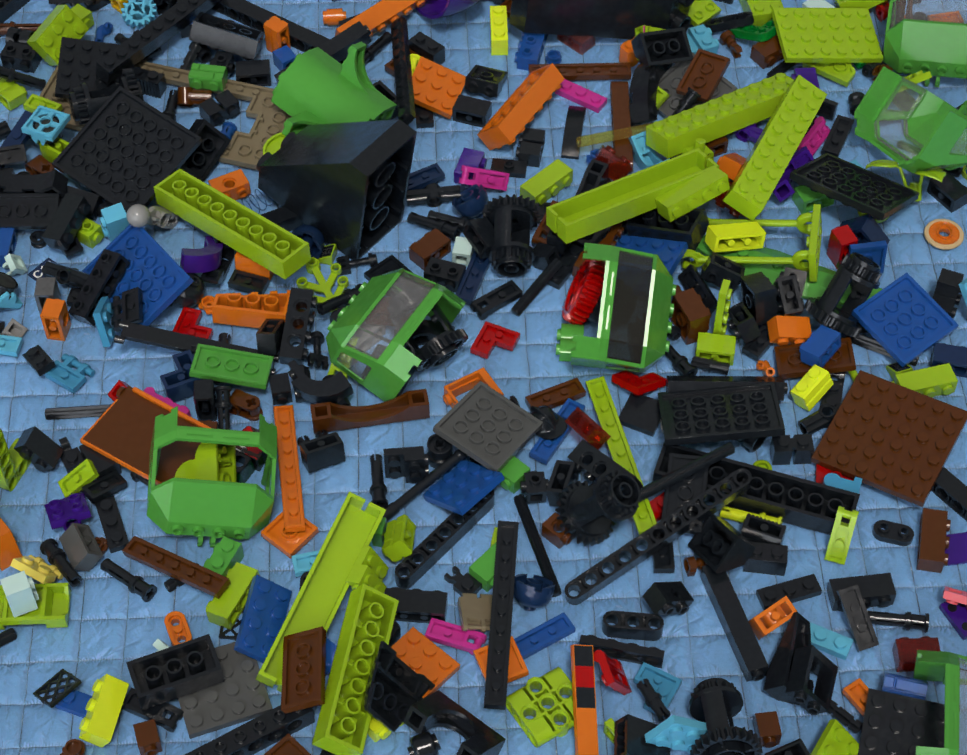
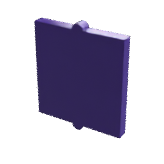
[945,532,967,566]

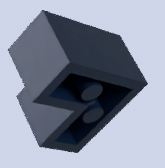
[839,214,890,245]
[160,350,201,402]

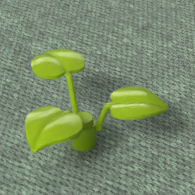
[866,159,946,201]

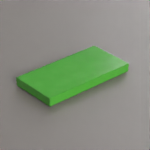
[189,343,274,390]

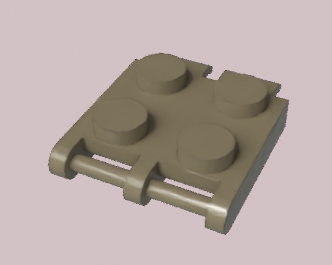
[457,593,492,632]

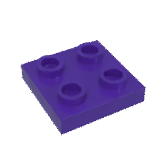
[44,493,91,531]

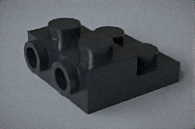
[464,65,508,97]
[383,446,429,483]

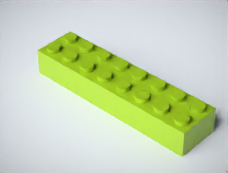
[312,583,399,755]

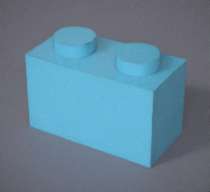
[99,202,129,242]

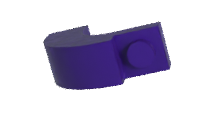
[773,146,814,202]
[180,236,223,273]

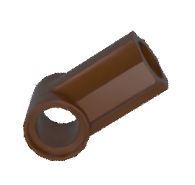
[177,87,212,107]

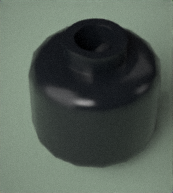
[407,731,441,755]

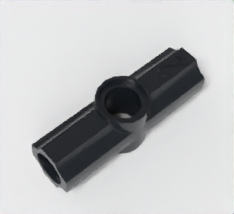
[406,183,461,207]
[42,261,90,289]

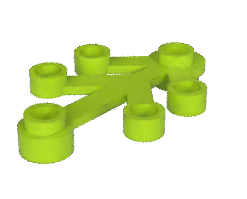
[296,257,349,313]

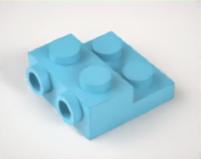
[686,24,719,54]

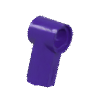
[735,123,763,143]

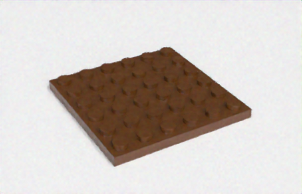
[811,370,967,507]

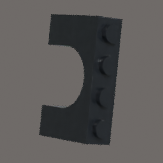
[403,690,506,755]

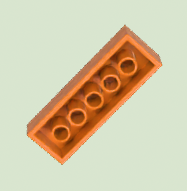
[477,63,565,150]

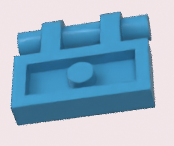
[44,353,95,394]

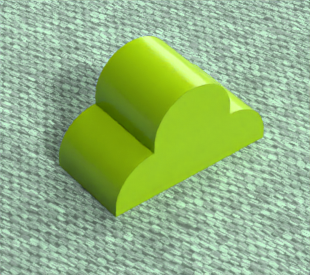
[174,443,236,482]

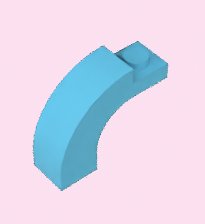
[629,131,670,170]

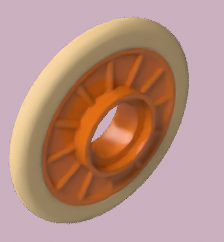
[924,219,964,250]

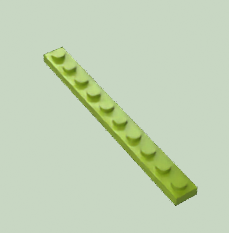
[585,376,657,535]

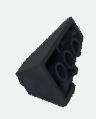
[764,612,814,705]

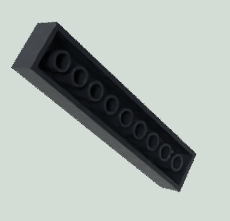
[653,441,860,535]

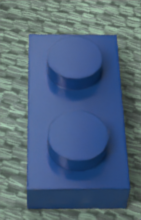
[55,688,92,718]

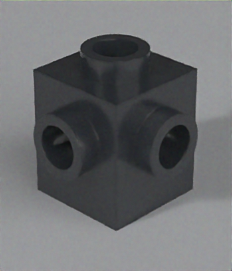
[209,51,235,79]
[520,471,549,504]

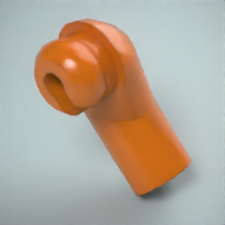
[756,360,775,376]

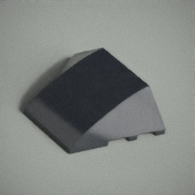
[364,641,435,732]

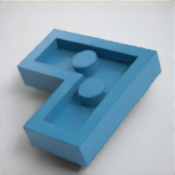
[93,296,116,347]
[634,662,682,717]

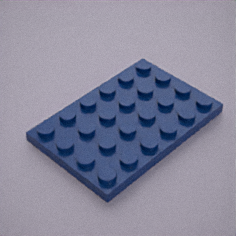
[82,224,194,326]

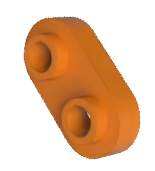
[164,611,193,646]

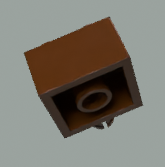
[669,285,711,345]

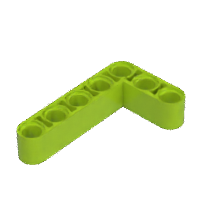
[0,428,31,491]

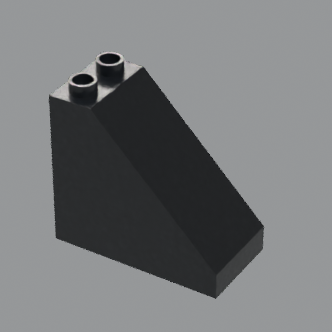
[509,0,694,39]
[256,119,417,260]

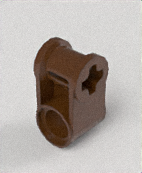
[25,155,54,175]
[230,389,263,421]

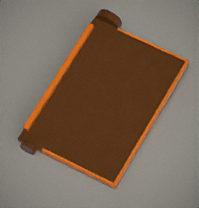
[80,386,211,485]

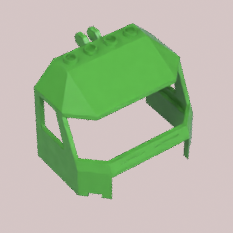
[147,406,277,547]

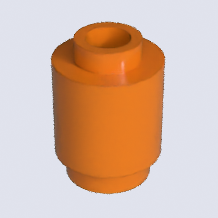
[323,8,346,26]

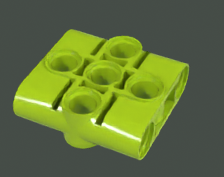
[506,667,574,748]

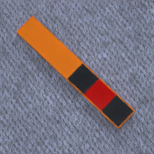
[570,644,599,755]

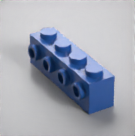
[514,32,548,71]

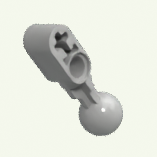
[126,204,179,229]

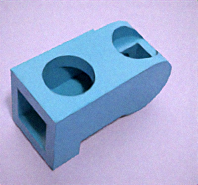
[822,473,863,494]

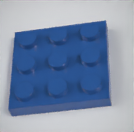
[423,459,505,516]

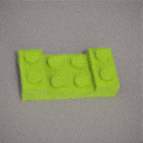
[0,583,71,630]

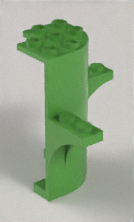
[271,41,397,136]

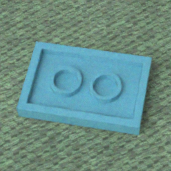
[644,715,708,753]

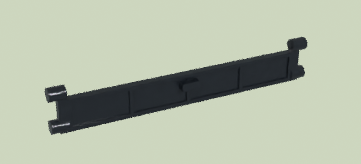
[114,321,279,375]

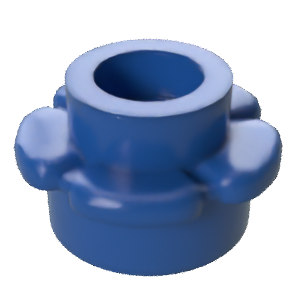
[545,50,562,64]

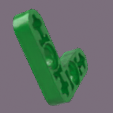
[729,18,777,42]

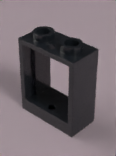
[785,645,838,715]

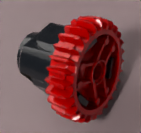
[562,259,634,328]

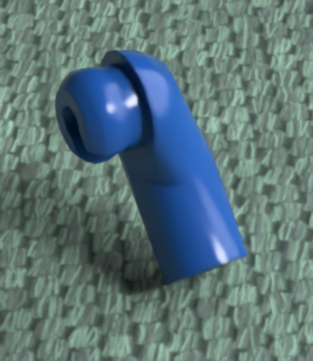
[95,22,113,42]

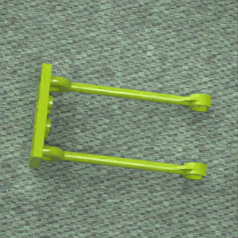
[682,204,822,282]

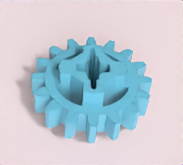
[121,0,158,30]

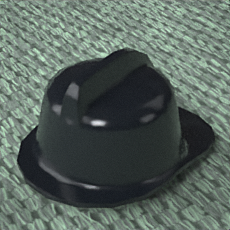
[530,405,567,440]

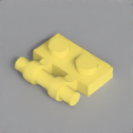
[10,555,64,584]

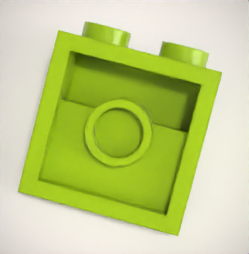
[346,545,389,593]

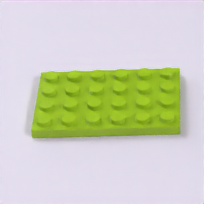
[771,8,884,63]

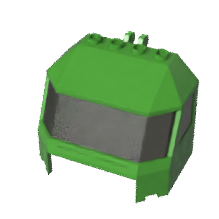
[571,243,676,373]

